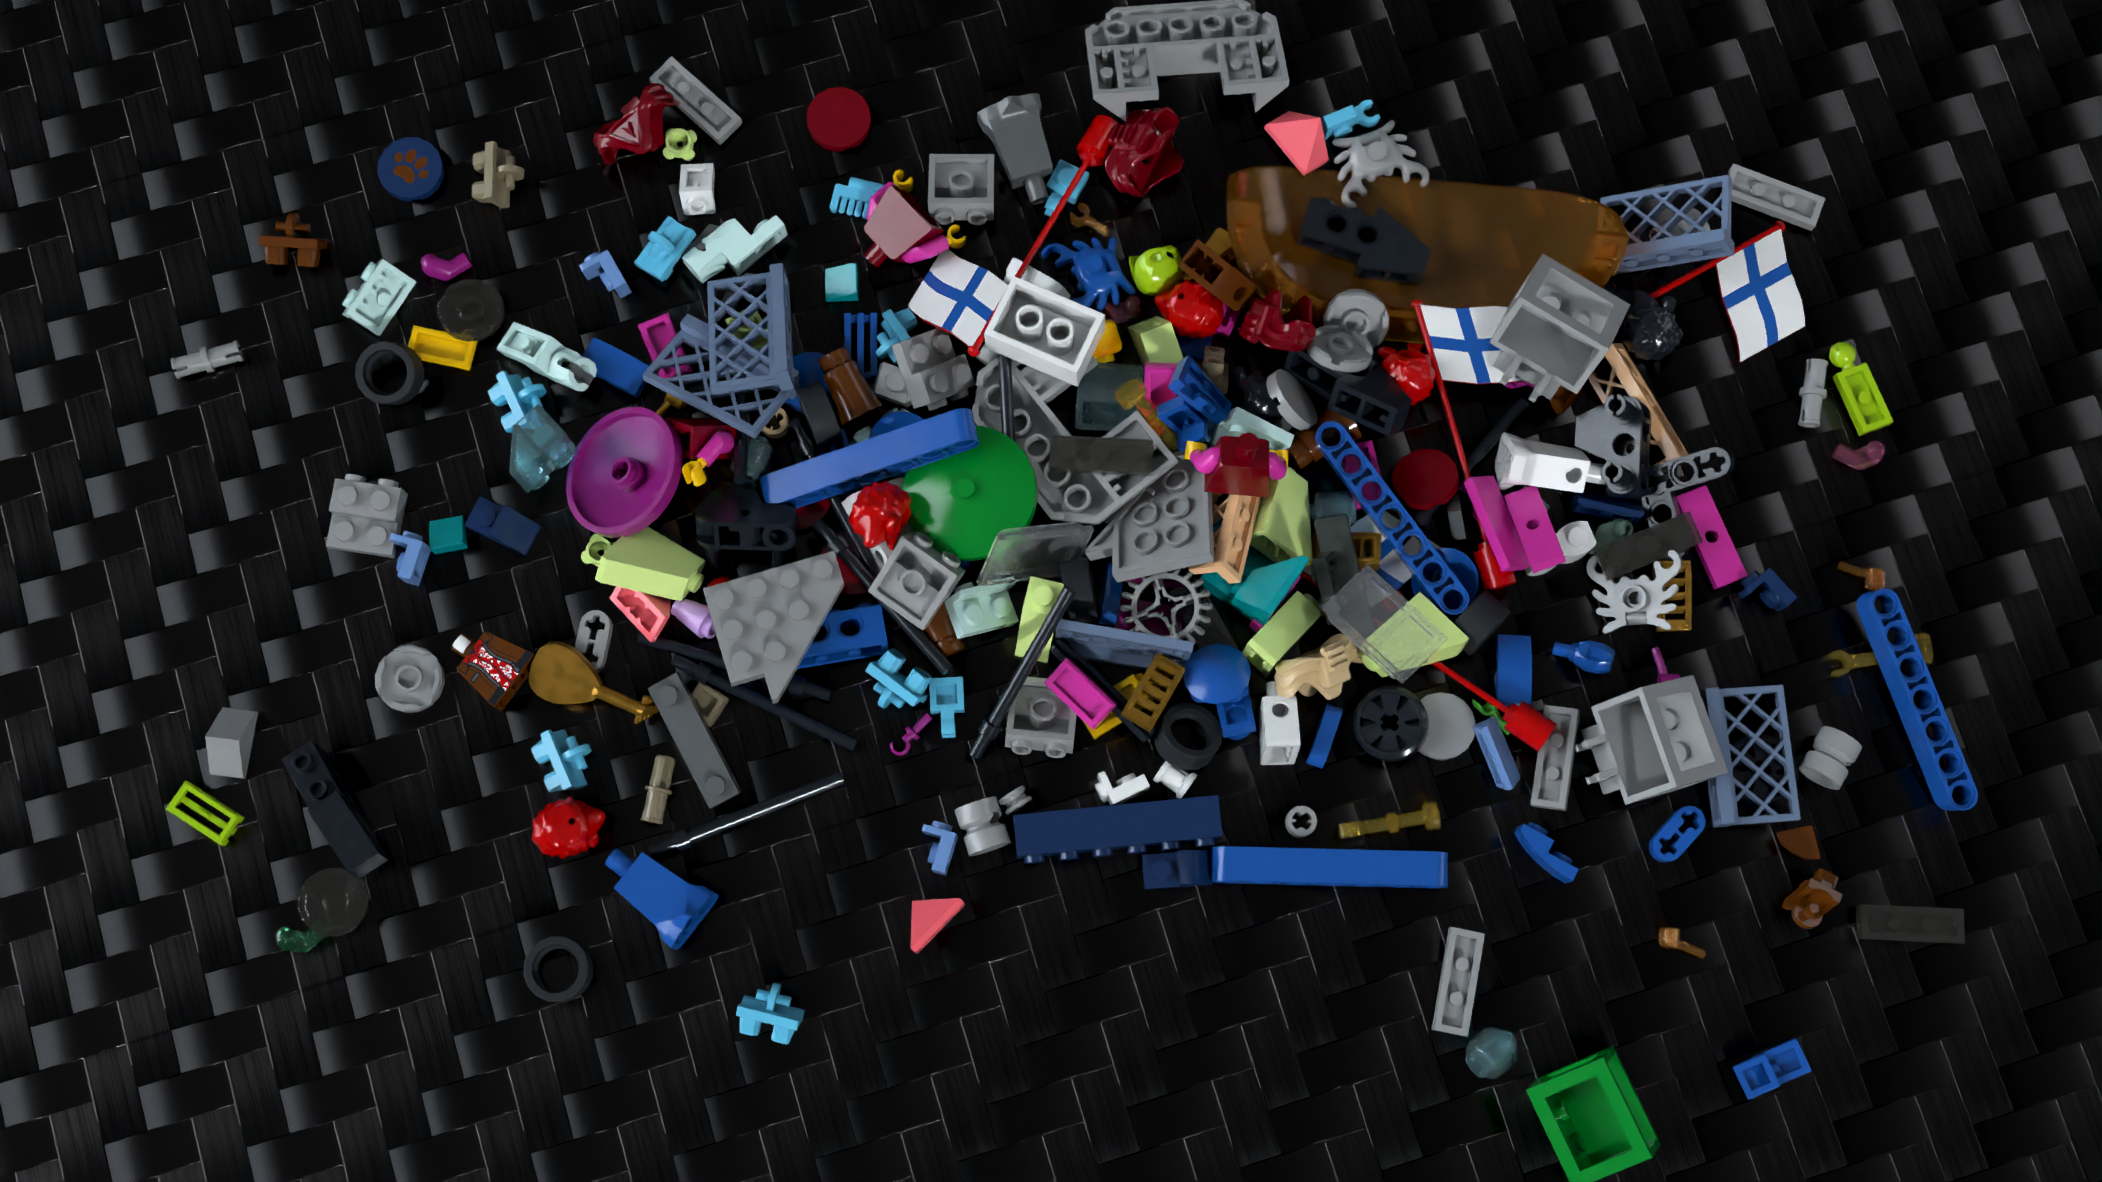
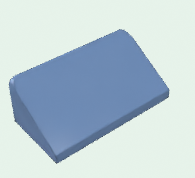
[1473,717,1520,791]

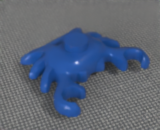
[1041,237,1136,313]

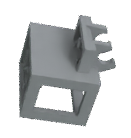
[1489,254,1630,403]
[1574,675,1728,805]

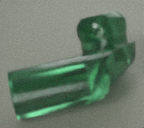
[275,920,331,952]

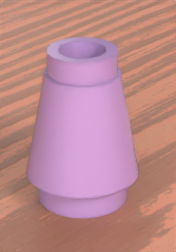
[671,598,716,639]

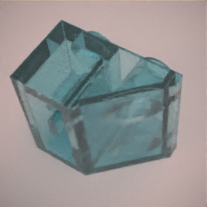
[1075,363,1145,431]
[509,404,576,493]

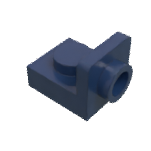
[1737,567,1798,612]

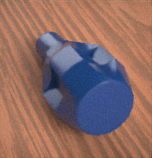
[1552,641,1615,674]

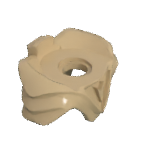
[1274,634,1363,700]

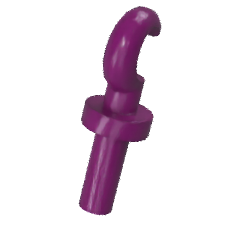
[890,713,933,756]

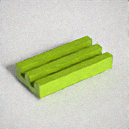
[166,780,245,846]

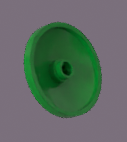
[903,425,1038,561]

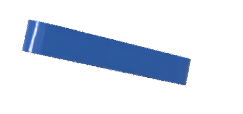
[760,408,980,509]
[1314,421,1469,615]
[1856,588,1978,811]
[1212,846,1448,888]

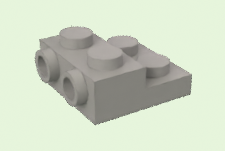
[928,154,994,225]
[891,328,976,411]
[326,474,408,558]
[868,532,965,631]
[1005,675,1077,758]

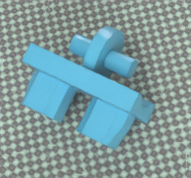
[634,216,696,282]
[875,308,918,364]
[487,371,546,434]
[865,648,931,709]
[531,730,592,792]
[736,982,805,1044]

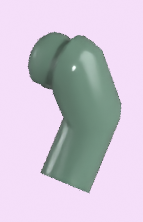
[1589,518,1633,559]

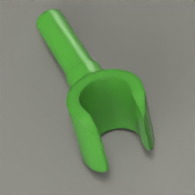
[1472,691,1510,735]

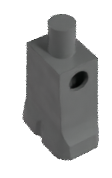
[977,93,1053,205]

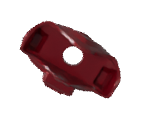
[593,83,680,165]
[1105,107,1184,198]
[1237,288,1316,352]

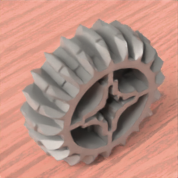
[1120,568,1212,652]

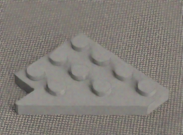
[1085,445,1214,582]
[703,551,844,704]

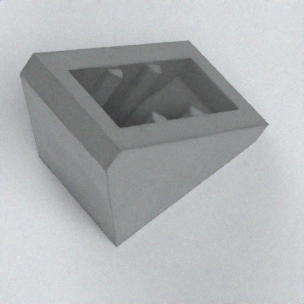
[205,707,258,779]

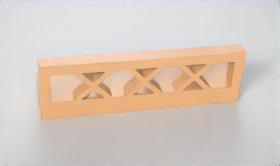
[1588,343,1689,475]
[1189,493,1261,584]

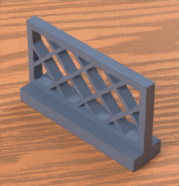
[1594,174,1734,276]
[707,263,794,394]
[643,314,800,439]
[1055,619,1194,670]
[1700,685,1801,828]

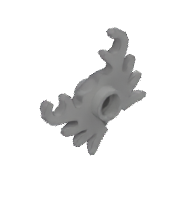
[1332,120,1429,209]
[1586,550,1682,634]

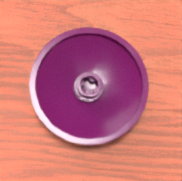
[566,407,683,538]

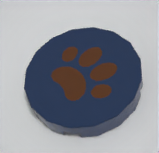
[378,137,444,202]

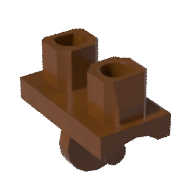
[258,213,327,267]
[1782,868,1843,929]

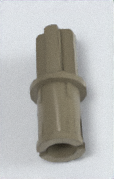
[640,755,675,824]

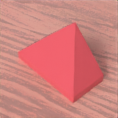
[1264,111,1329,176]
[610,586,671,642]
[911,898,965,954]

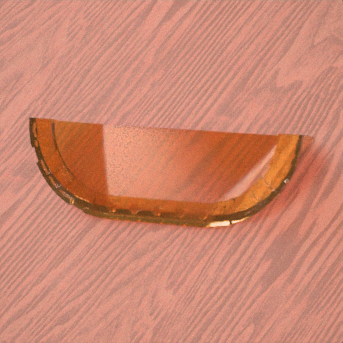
[1227,166,1629,344]

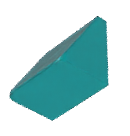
[825,263,859,302]
[429,515,468,554]

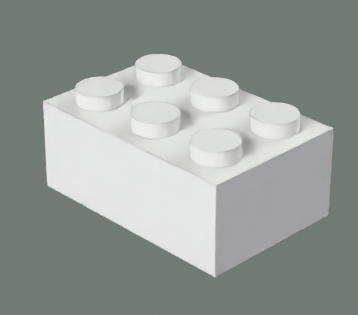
[984,276,1105,387]

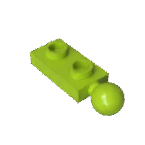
[1829,342,1894,436]

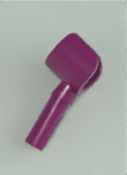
[1651,647,1680,683]

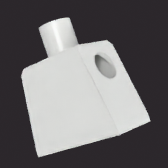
[1258,681,1301,765]

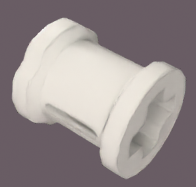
[1153,761,1197,799]

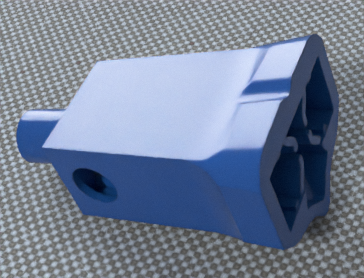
[605,848,719,950]

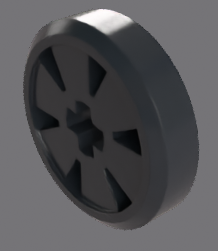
[1353,686,1429,762]
[1731,734,1798,809]

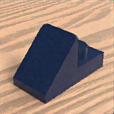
[464,496,541,556]
[1142,850,1213,890]

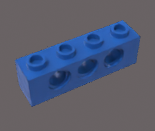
[797,603,888,669]

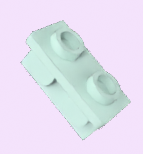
[342,259,416,336]
[1210,407,1294,450]
[944,576,1019,639]

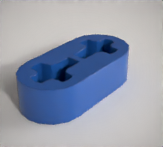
[1098,562,1123,626]
[1306,703,1343,769]
[1649,806,1706,863]

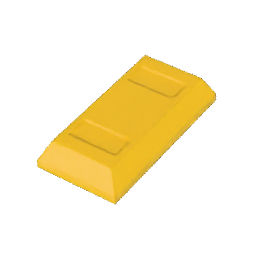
[408,325,478,371]

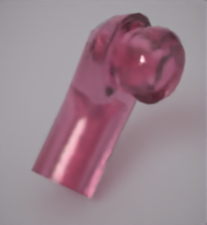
[1092,296,1142,324]
[1832,441,1885,470]

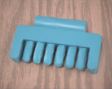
[830,177,885,219]

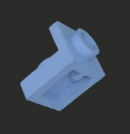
[579,250,632,299]
[389,531,431,586]
[922,821,958,876]

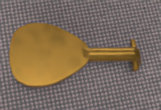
[529,642,658,724]

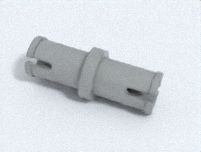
[171,340,244,379]
[1798,358,1828,428]

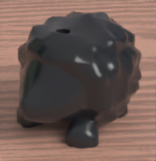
[1618,290,1683,361]
[1224,366,1282,425]

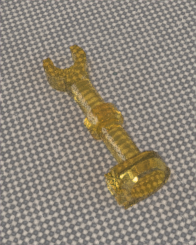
[1114,378,1177,454]
[1827,633,1933,677]
[1338,801,1441,839]

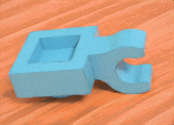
[1321,100,1380,140]
[1044,159,1089,217]
[929,677,965,738]

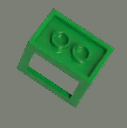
[1526,1046,1661,1182]

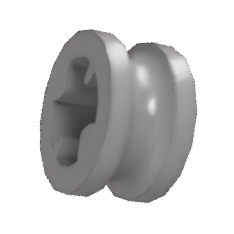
[998,785,1033,816]
[1285,806,1317,838]

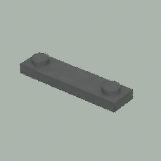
[647,672,742,809]

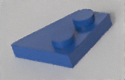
[1168,355,1232,424]

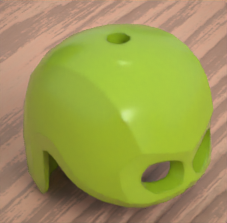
[1129,246,1183,296]

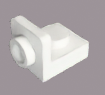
[679,163,716,215]
[872,362,912,408]
[1095,771,1150,805]

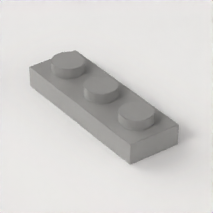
[649,56,742,145]
[1720,163,1825,231]
[1530,705,1580,811]
[1432,927,1485,1037]

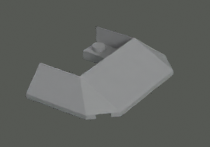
[1085,0,1289,121]
[972,356,1179,525]

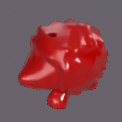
[1155,279,1224,340]
[1378,343,1436,405]
[848,481,912,551]
[532,797,606,859]

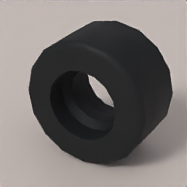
[1454,590,1510,655]

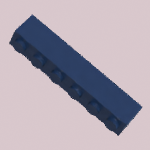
[1013,795,1223,864]

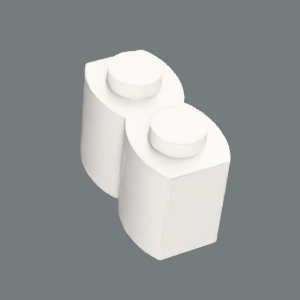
[1525,521,1597,576]

